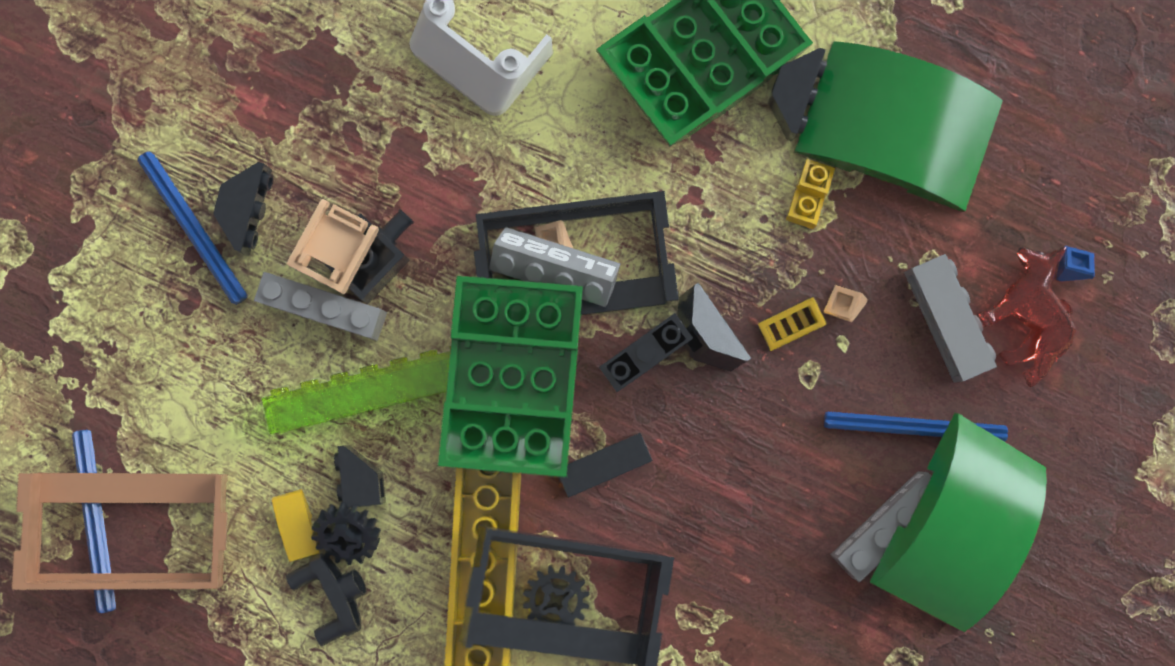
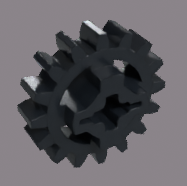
[311,502,381,565]
[523,565,590,625]

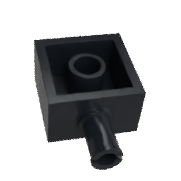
[322,209,414,304]

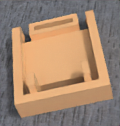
[286,199,379,295]

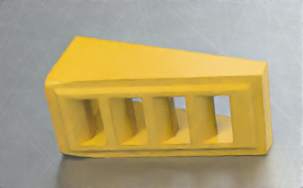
[758,297,827,351]

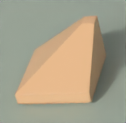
[535,220,573,248]
[824,285,868,322]

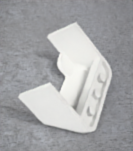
[410,0,553,116]

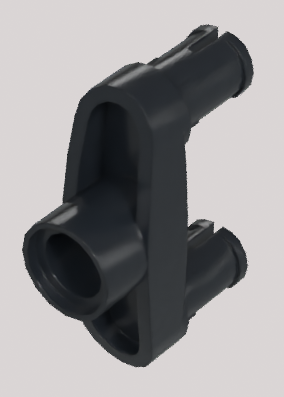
[286,553,367,646]

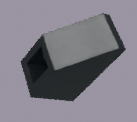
[334,445,386,508]

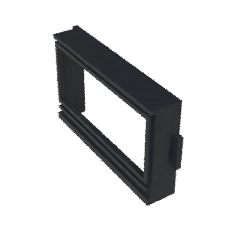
[474,191,679,315]
[459,525,675,666]

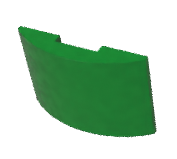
[596,0,813,147]
[794,41,1003,212]
[438,276,583,477]
[870,413,1047,632]

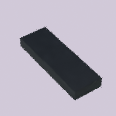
[559,433,653,498]

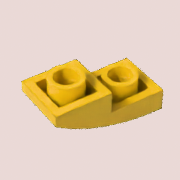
[785,159,835,230]
[272,489,320,562]

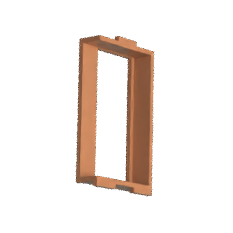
[12,473,228,590]

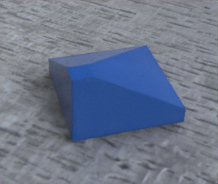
[1056,246,1095,281]

